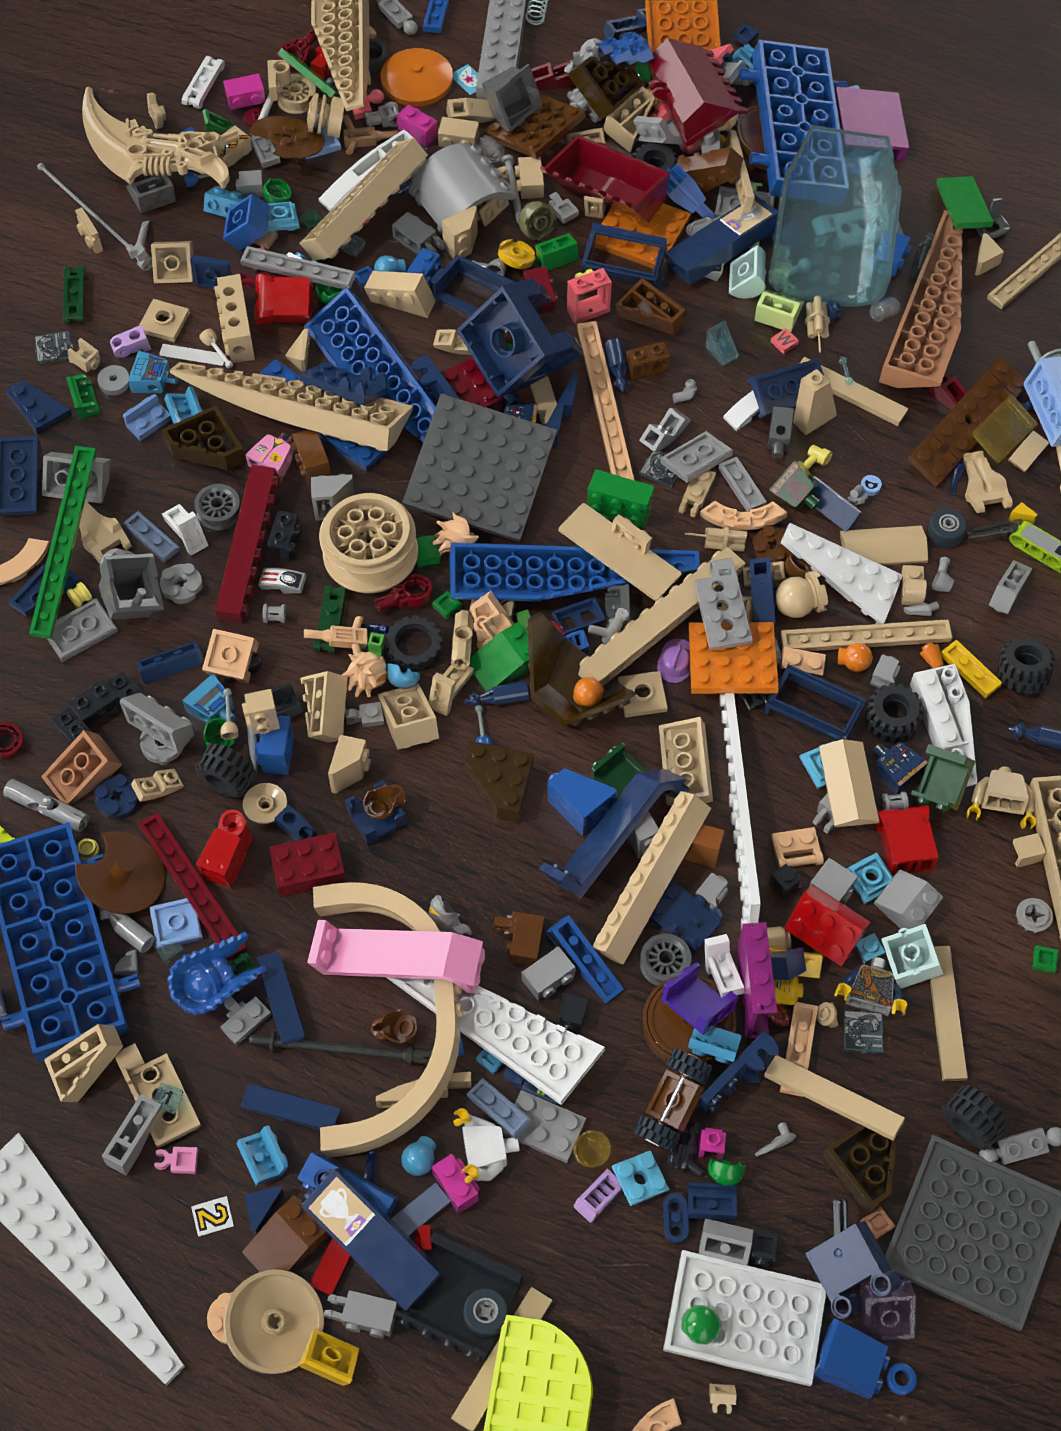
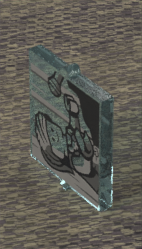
[34,331,73,364]
[639,451,680,488]
[844,1010,883,1054]

